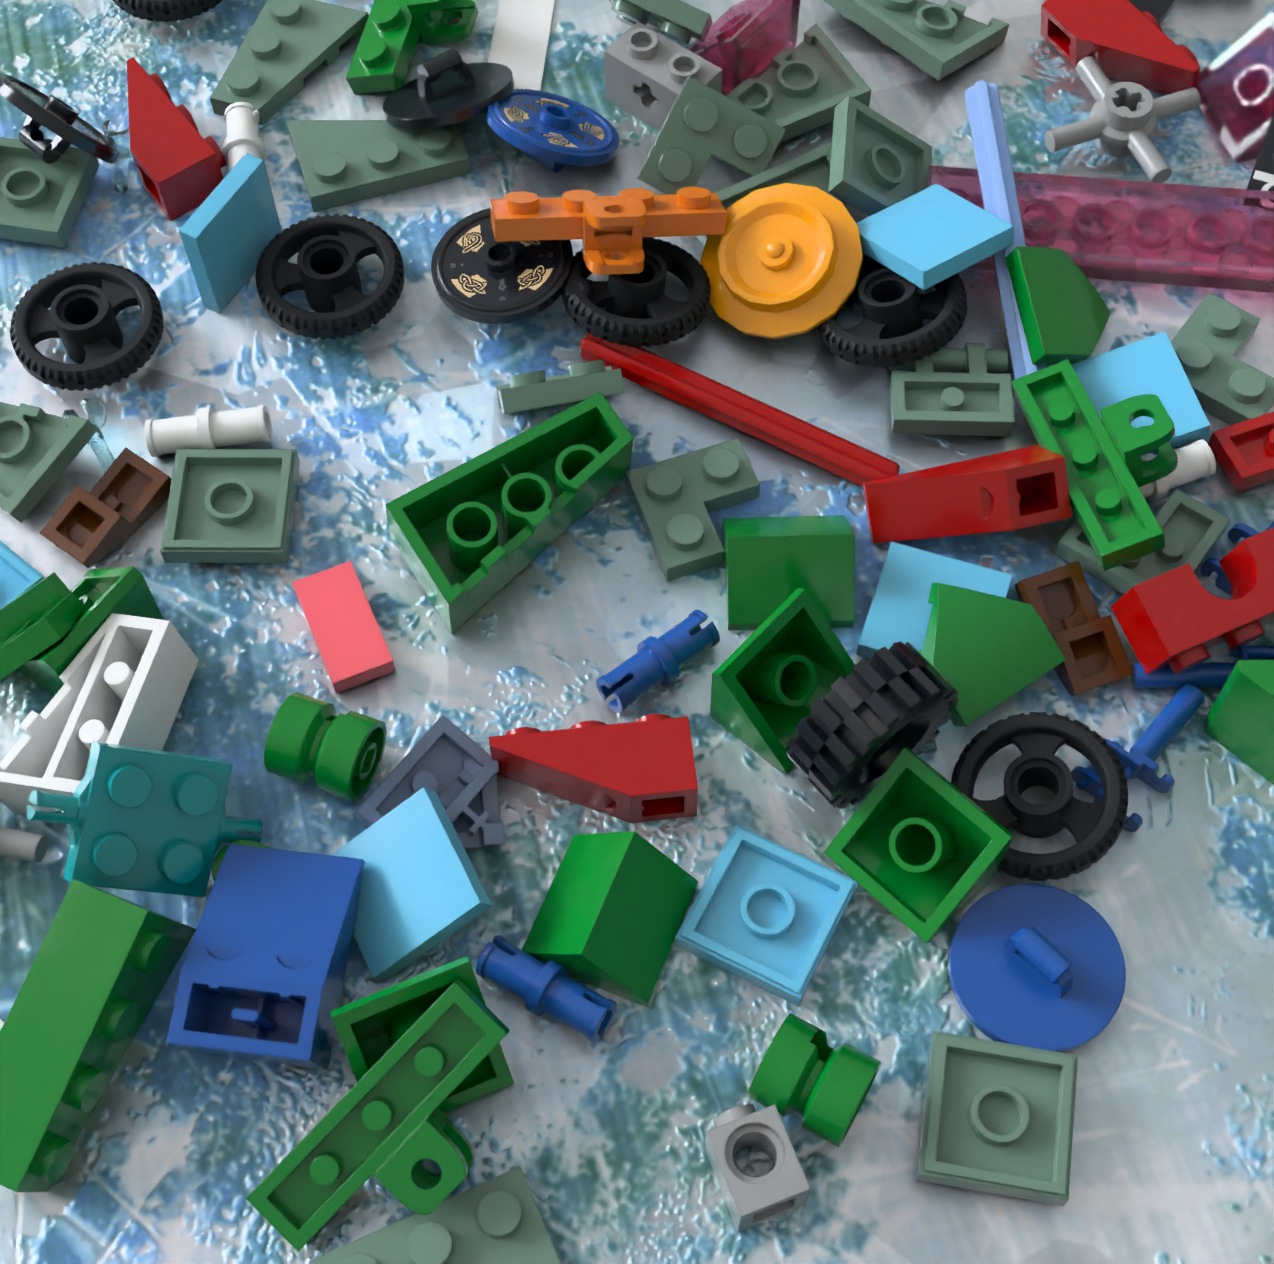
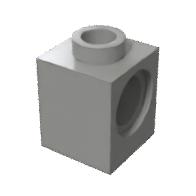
[705,1104,811,1232]

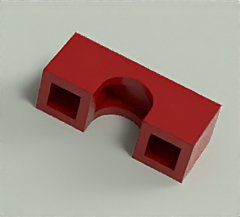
[1111,527,1274,675]

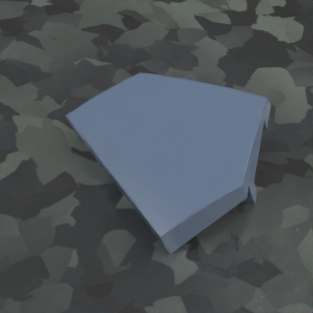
[354,715,506,851]

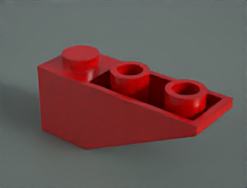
[1040,0,1201,95]
[127,57,226,221]
[862,445,1072,543]
[489,714,698,823]

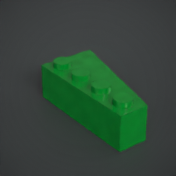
[385,392,633,634]
[0,879,196,1192]

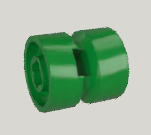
[264,692,387,802]
[747,1013,881,1147]

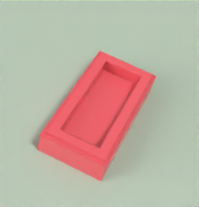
[292,561,396,694]

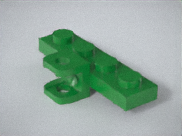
[346,0,478,94]
[1011,359,1178,571]
[246,979,510,1252]

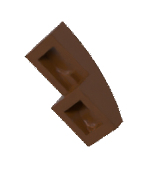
[40,447,172,568]
[1014,561,1134,696]

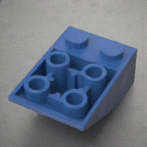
[166,844,365,1070]

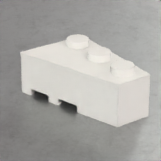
[0,613,199,815]

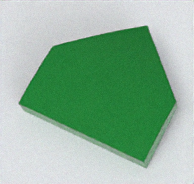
[1005,246,1111,364]
[0,572,84,680]
[919,582,1066,727]

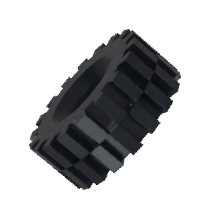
[786,641,959,809]

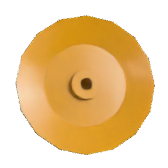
[700,183,863,340]

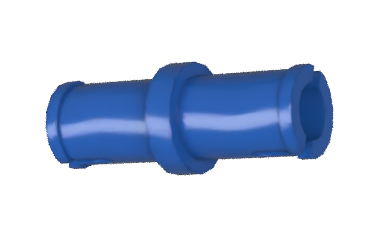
[596,610,720,713]
[476,935,618,1043]

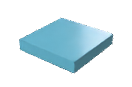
[179,153,282,314]
[856,184,1014,290]
[1071,331,1210,455]
[856,541,1012,659]
[332,787,492,981]
[675,824,858,1007]

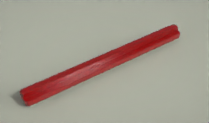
[580,333,900,486]

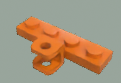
[490,187,727,275]

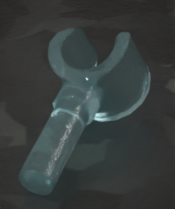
[102,120,132,193]
[62,398,115,472]

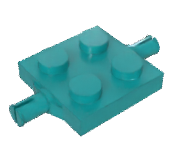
[27,741,263,898]

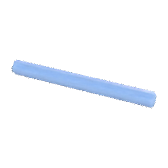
[965,80,1048,380]

